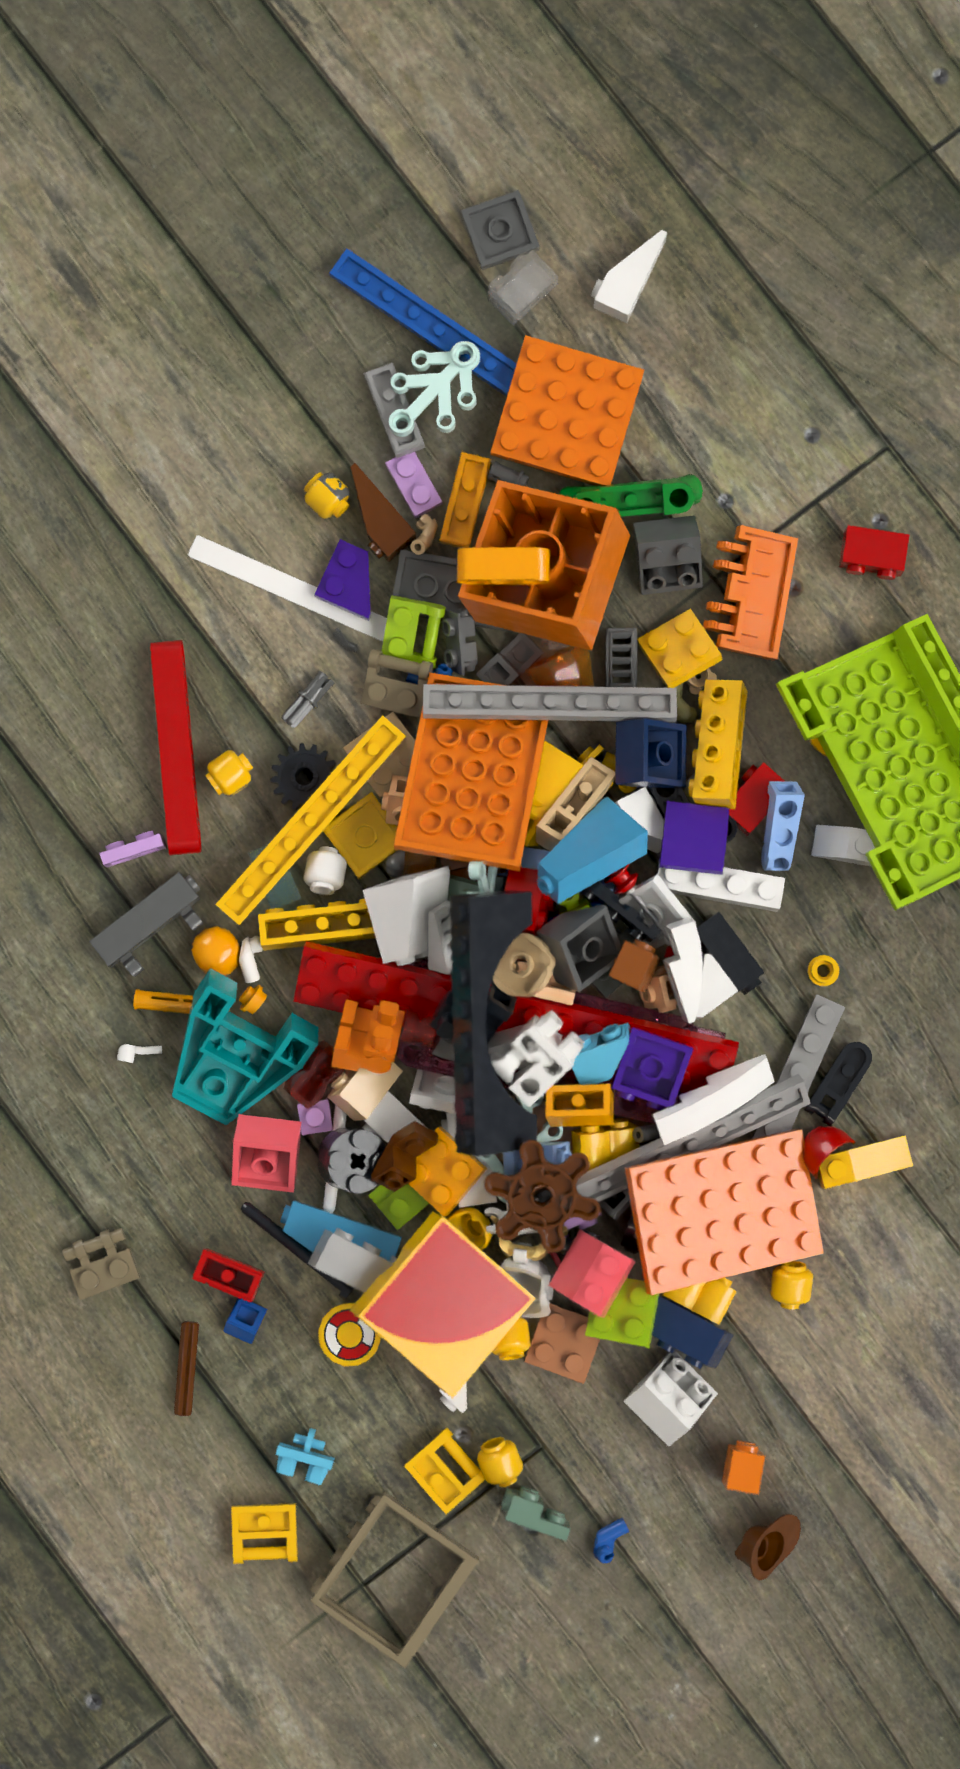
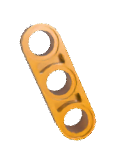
[457,547,550,585]

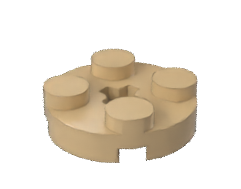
[493,933,556,997]

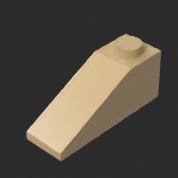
[536,757,616,851]

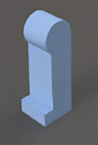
[761,781,805,871]

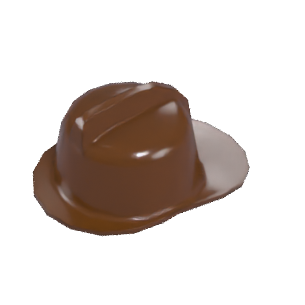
[734,1514,801,1581]

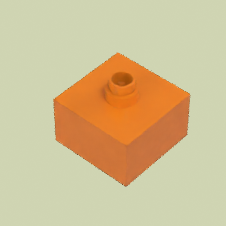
[458,480,630,651]

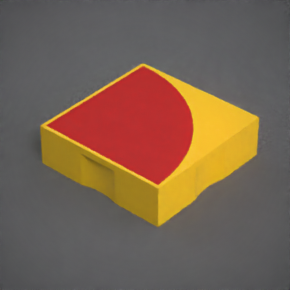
[350,1212,535,1398]

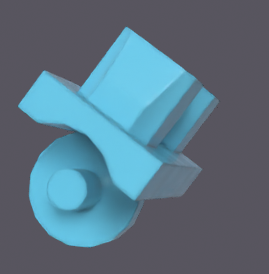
[275,1428,335,1485]

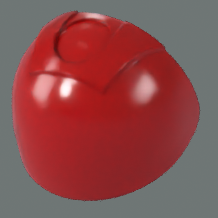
[803,1126,856,1180]

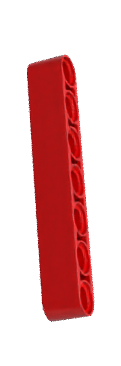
[150,640,202,856]

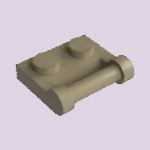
[360,649,433,718]

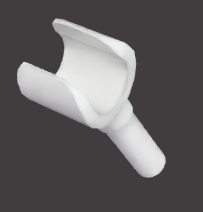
[117,1044,162,1063]

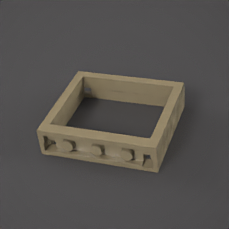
[310,1491,479,1668]

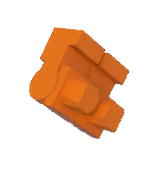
[331,999,405,1074]

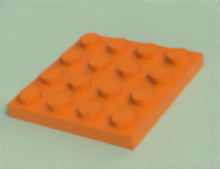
[490,335,644,486]

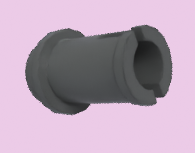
[488,461,529,486]

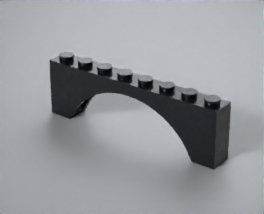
[449,890,537,1157]

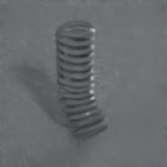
[333,628,358,653]

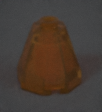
[525,646,594,687]

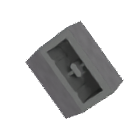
[633,515,703,595]

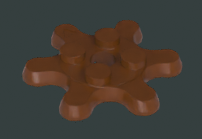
[484,1140,601,1253]

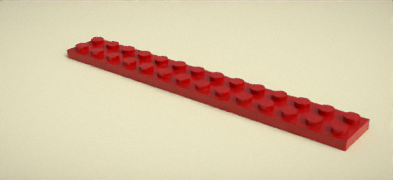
[293,941,739,1093]

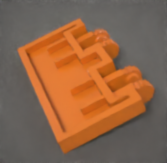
[703,525,798,661]

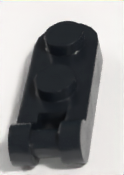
[804,1042,872,1126]

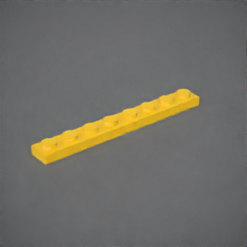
[215,715,406,925]

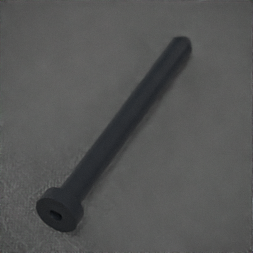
[240,1202,354,1301]

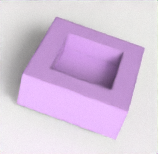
[297,1099,333,1135]

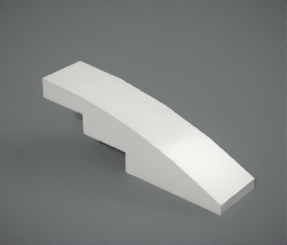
[652,1054,775,1145]

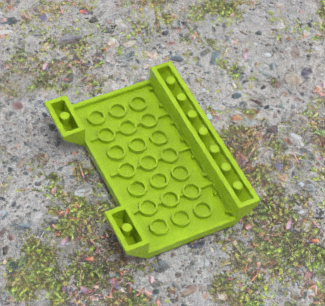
[776,614,960,910]

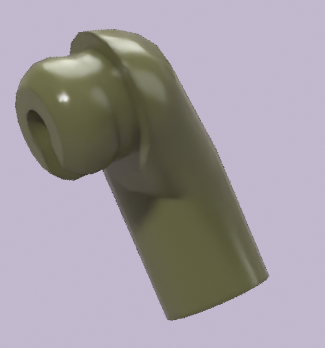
[675,683,697,724]

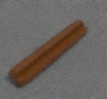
[174,1321,199,1416]

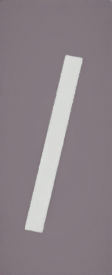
[188,535,387,641]

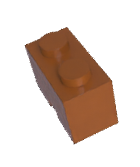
[609,939,661,993]

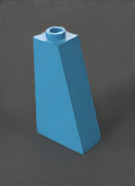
[537,797,648,904]
[280,1200,402,1260]

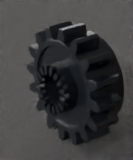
[270,743,336,811]

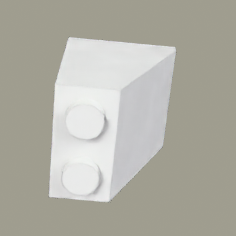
[363,866,450,966]

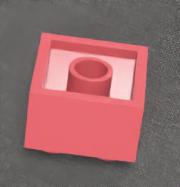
[231,1114,302,1193]
[549,1230,636,1318]

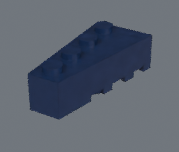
[627,1277,734,1369]

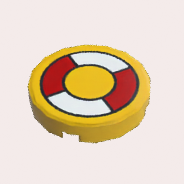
[318,1303,381,1366]

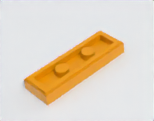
[439,452,492,548]

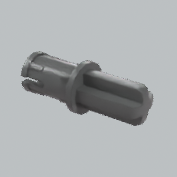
[282,671,335,728]

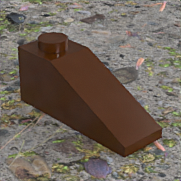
[351,463,417,563]

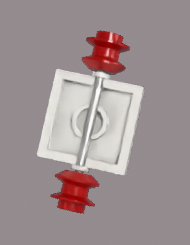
[604,864,696,958]

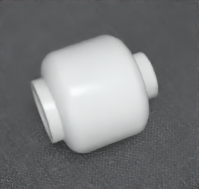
[303,846,347,895]

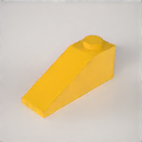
[818,1135,913,1189]

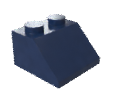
[615,718,687,788]

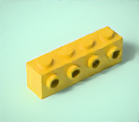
[689,679,748,809]
[258,898,376,951]

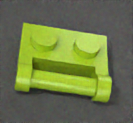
[381,595,446,668]

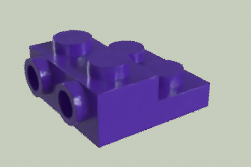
[612,1027,693,1111]

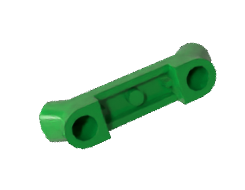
[559,474,703,517]

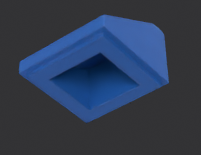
[223,1298,267,1344]

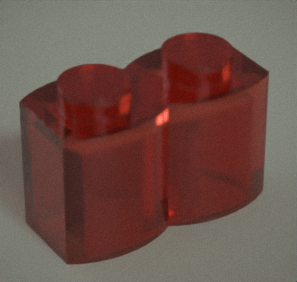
[284,1040,345,1108]

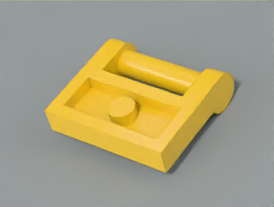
[404,1427,485,1514]
[231,1503,298,1564]

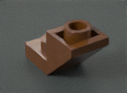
[371,1121,438,1192]

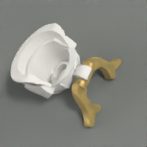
[490,1216,568,1318]

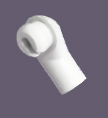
[239,936,263,983]

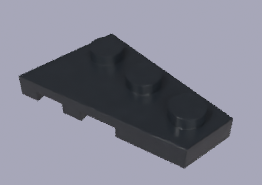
[579,881,662,943]

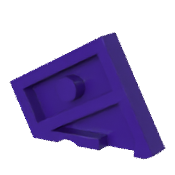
[314,539,371,621]

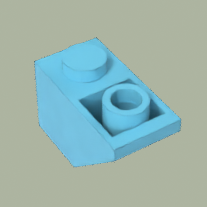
[572,1023,631,1085]

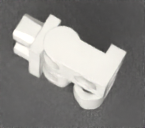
[490,1010,584,1108]

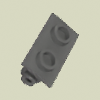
[442,608,478,675]

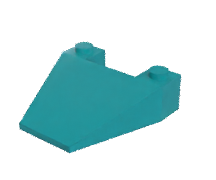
[172,968,319,1125]

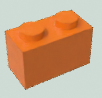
[722,1440,765,1495]

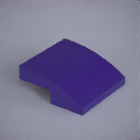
[659,801,729,875]

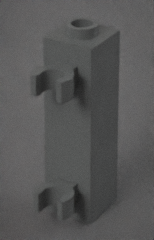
[89,872,204,977]

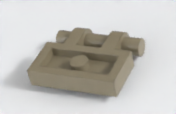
[62,1227,141,1300]

